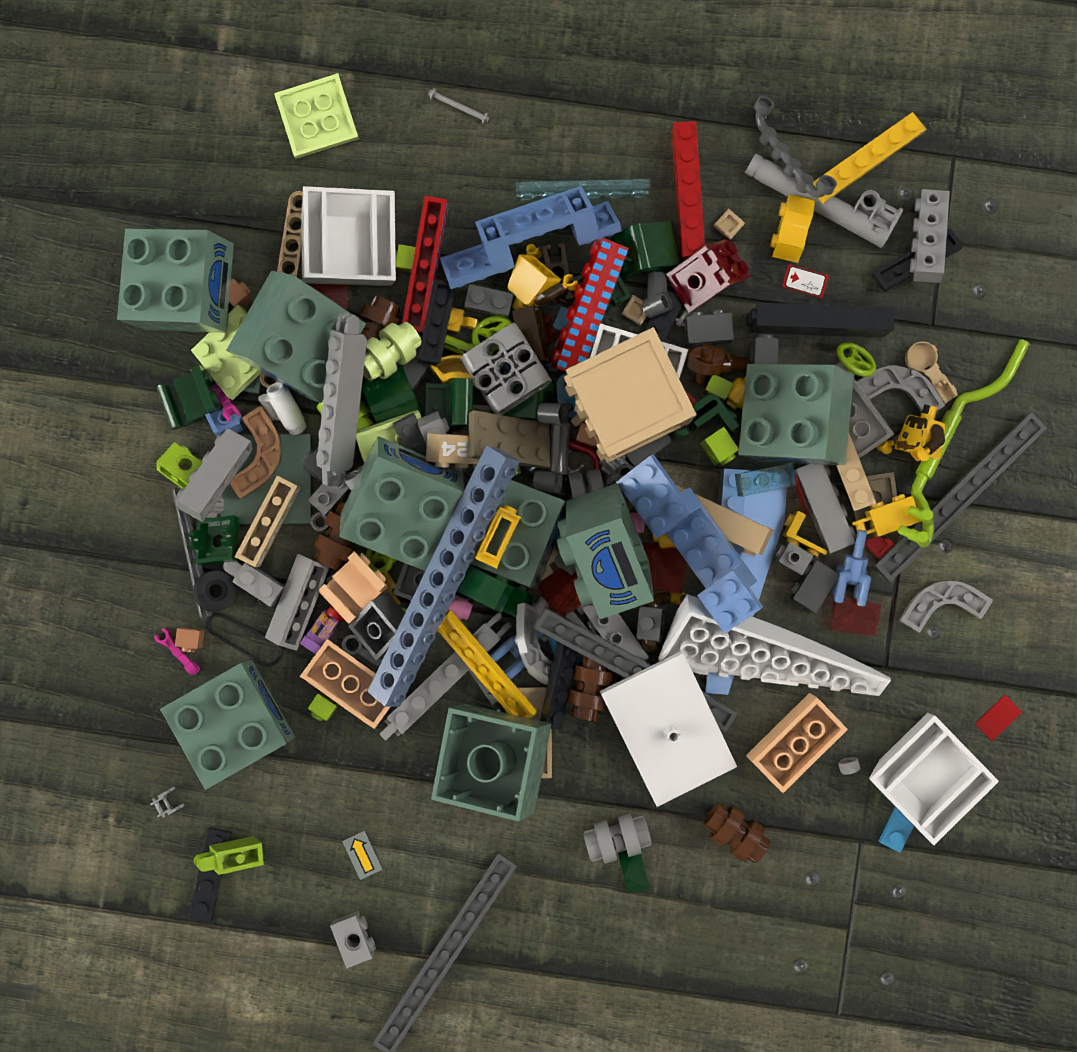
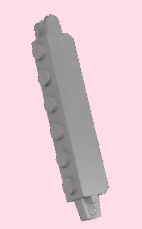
[316,312,367,486]
[379,612,512,741]

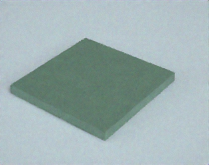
[221,434,312,524]

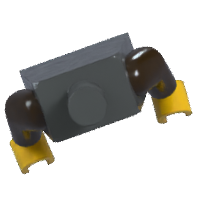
[637,590,685,656]

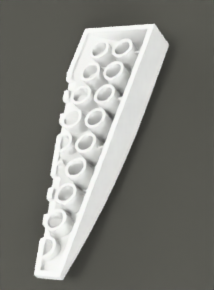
[658,594,891,696]

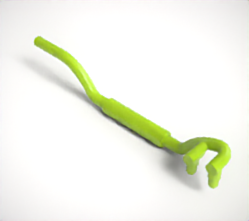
[898,340,1030,548]

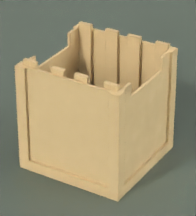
[564,327,696,463]

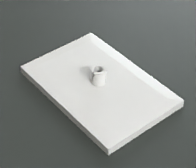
[600,651,737,807]

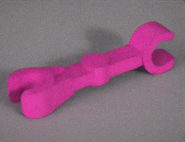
[213,383,241,422]
[154,628,200,675]

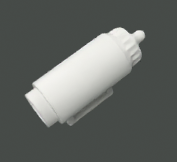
[258,382,306,435]

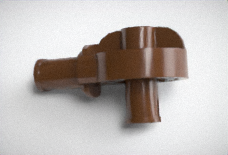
[685,344,750,385]

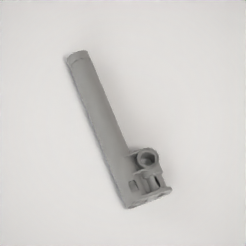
[745,153,903,248]

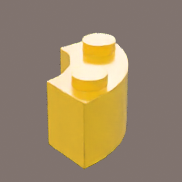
[770,194,815,263]
[430,355,492,392]

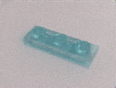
[735,463,796,497]

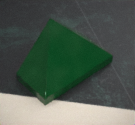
[618,851,650,894]

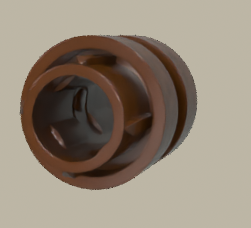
[358,295,401,340]
[314,502,356,570]
[567,655,614,722]
[703,803,771,863]

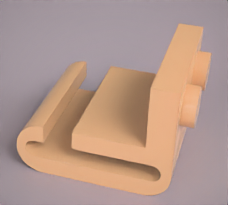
[318,552,389,624]

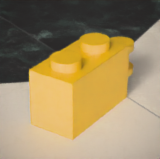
[852,494,922,537]

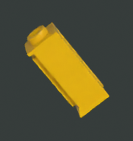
[474,504,521,569]

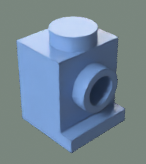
[205,409,244,437]

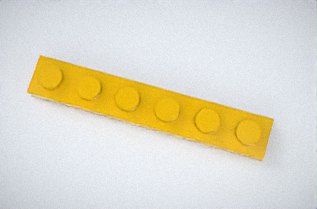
[813,112,926,204]
[437,610,536,718]

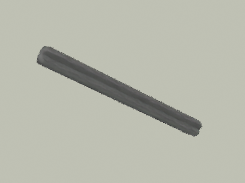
[172,487,212,618]

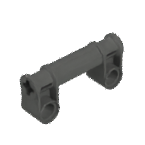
[533,403,572,495]

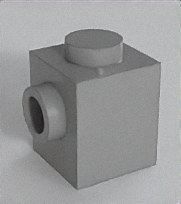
[775,542,813,575]

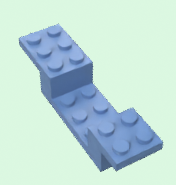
[440,186,622,289]
[616,454,763,633]

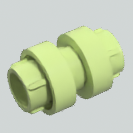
[363,322,421,381]

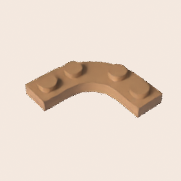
[230,406,281,499]

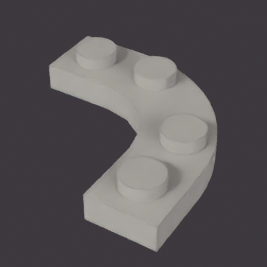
[856,365,945,413]
[899,581,993,633]
[515,603,553,686]

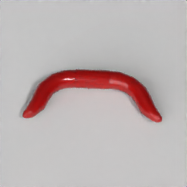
[569,440,602,477]

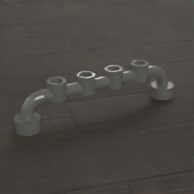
[754,96,837,198]

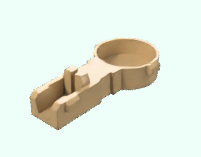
[905,342,958,404]

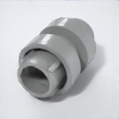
[583,813,652,864]

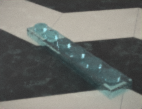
[516,179,650,200]

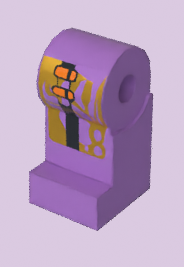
[300,609,340,654]

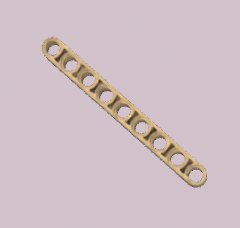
[260,191,303,388]

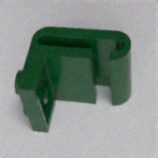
[610,221,683,280]
[362,364,424,423]
[156,365,221,430]
[490,371,556,421]
[424,378,473,430]
[670,394,739,440]

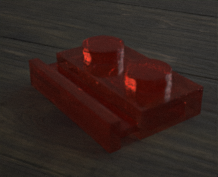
[830,599,881,636]

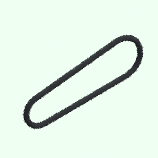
[206,613,283,667]

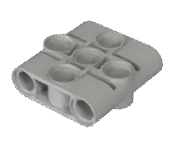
[461,323,552,415]

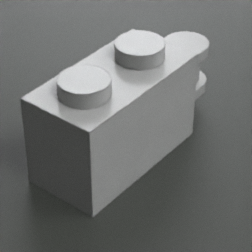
[223,561,285,606]

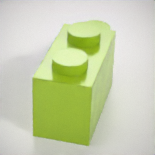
[194,836,264,875]

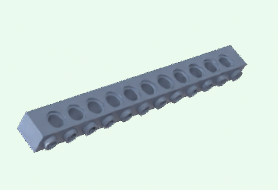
[367,445,520,707]

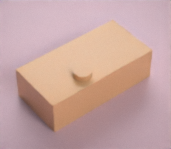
[300,639,391,729]
[746,693,848,793]

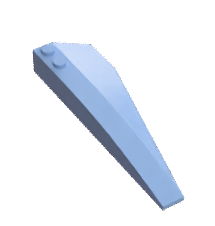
[705,469,788,695]

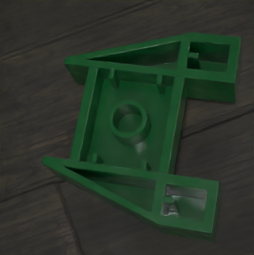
[457,565,534,617]

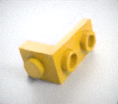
[782,511,828,557]

